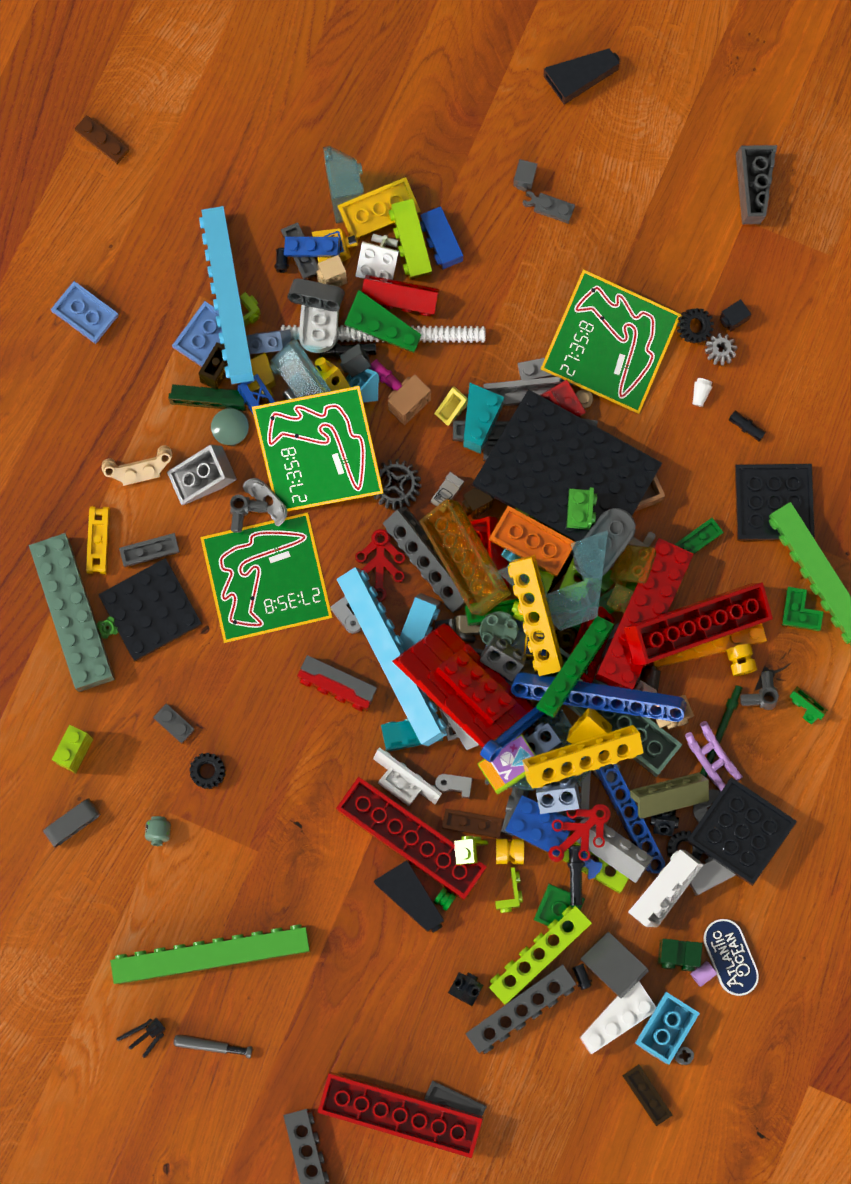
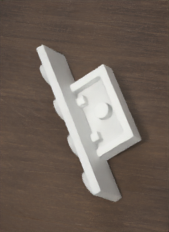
[373,748,442,806]

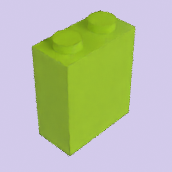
[52,725,93,774]

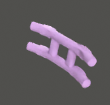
[685,721,743,791]

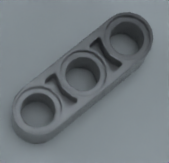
[287,278,345,311]
[43,798,100,847]

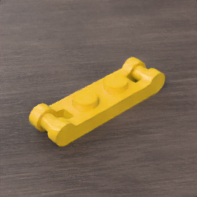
[86,506,110,574]

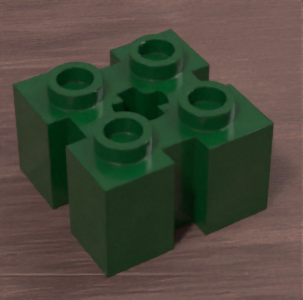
[657,938,703,972]

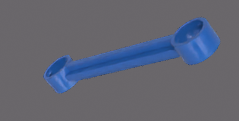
[480,707,545,763]

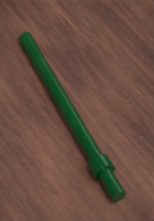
[700,685,743,777]

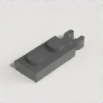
[523,191,575,224]

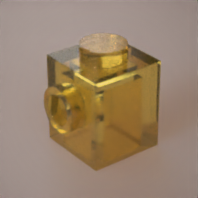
[606,584,634,612]

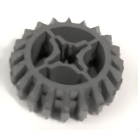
[374,459,422,510]

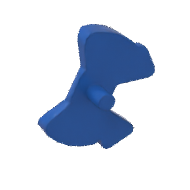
[583,852,602,879]

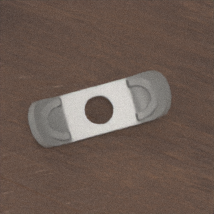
[243,478,287,526]

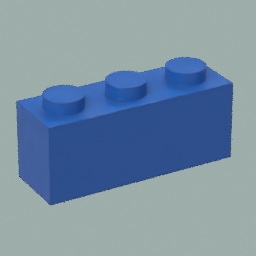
[419,206,463,270]

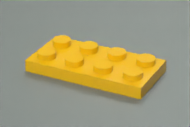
[337,177,421,239]

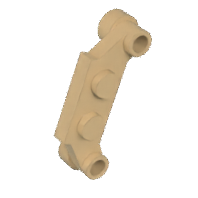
[101,445,172,486]

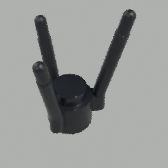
[116,1017,166,1058]

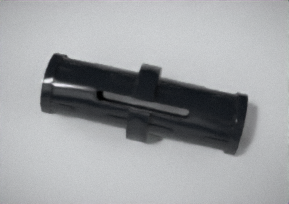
[729,410,766,442]

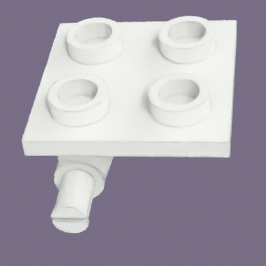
[355,233,399,280]

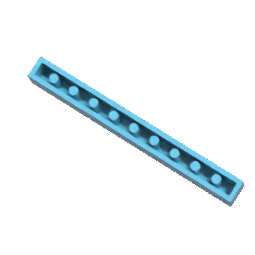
[199,206,254,384]
[337,567,447,746]

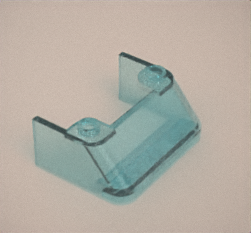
[323,146,364,223]
[269,339,331,398]

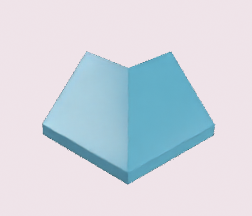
[345,369,380,403]

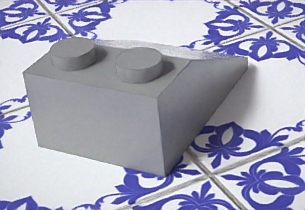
[167,445,237,505]

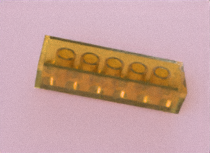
[419,498,511,616]

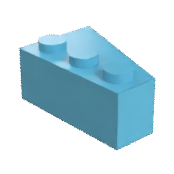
[400,593,441,651]

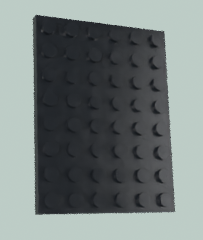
[472,389,662,545]

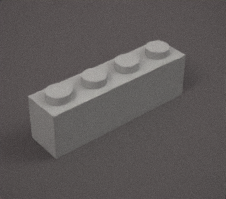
[576,817,653,883]
[689,857,735,896]

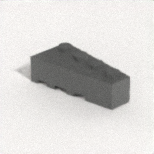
[736,145,777,224]

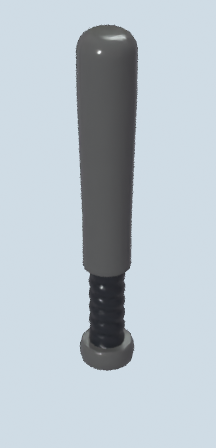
[174,1035,253,1058]

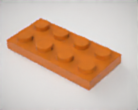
[489,506,576,577]

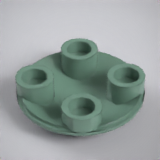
[211,408,249,446]
[480,611,518,645]

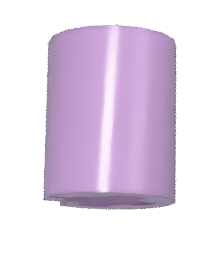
[691,961,717,987]

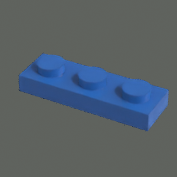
[284,237,341,257]

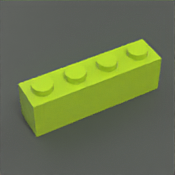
[388,199,432,279]

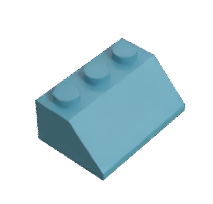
[635,992,700,1065]

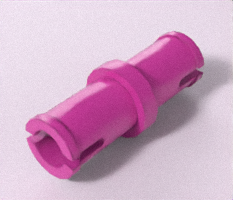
[369,359,402,391]

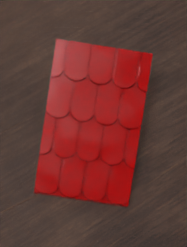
[392,623,533,750]

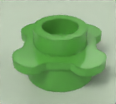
[97,617,118,639]

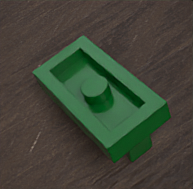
[789,686,828,724]

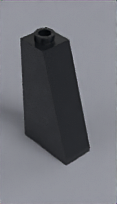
[543,48,620,105]
[373,860,444,933]

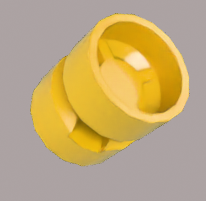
[726,643,758,676]
[496,839,524,864]

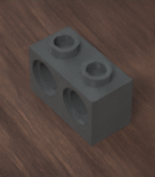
[479,635,527,681]

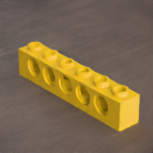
[508,555,564,676]
[522,725,644,789]

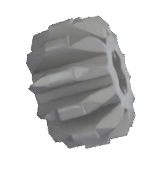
[705,333,737,366]

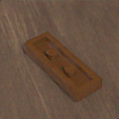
[74,115,129,164]
[442,808,503,839]

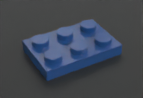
[505,795,575,857]

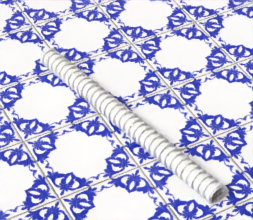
[281,325,486,343]

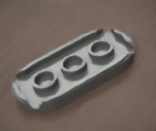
[573,508,636,578]

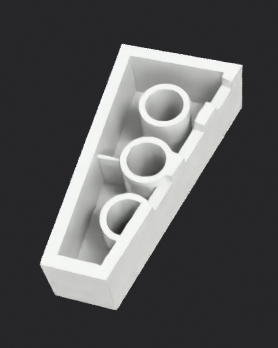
[628,849,704,927]
[580,982,656,1054]

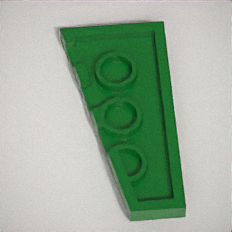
[344,290,421,353]

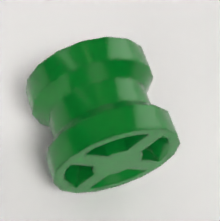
[433,886,457,911]

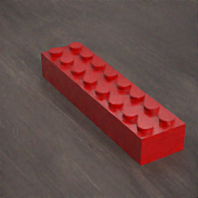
[594,538,694,689]
[624,582,773,665]
[336,776,487,900]
[317,1072,483,1158]

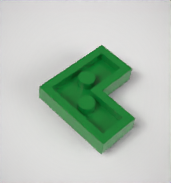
[782,587,823,631]

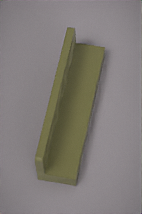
[630,772,709,819]

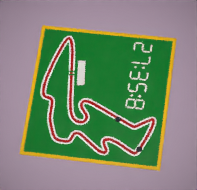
[541,269,681,414]
[252,386,383,512]
[200,512,332,643]

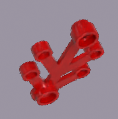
[355,529,405,603]
[548,804,610,862]

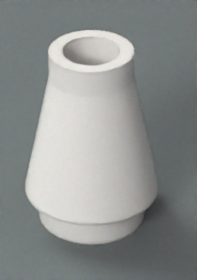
[692,378,713,407]

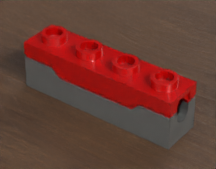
[297,655,377,712]

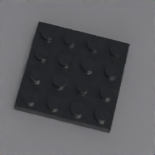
[735,464,815,541]
[98,558,202,661]
[687,777,797,886]

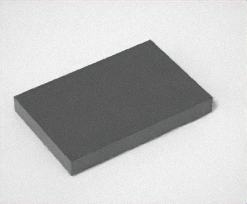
[581,932,649,998]
[424,1081,486,1116]

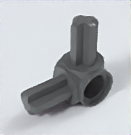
[230,494,268,533]
[740,671,779,710]

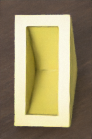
[434,387,468,426]

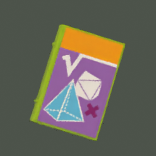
[478,734,536,795]

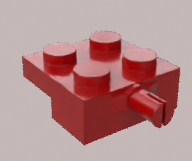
[540,379,586,417]

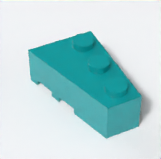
[463,383,504,454]
[381,716,443,752]

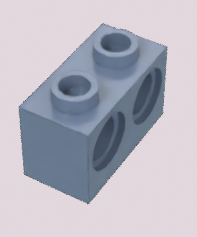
[247,329,293,354]
[523,723,563,755]
[536,778,581,814]

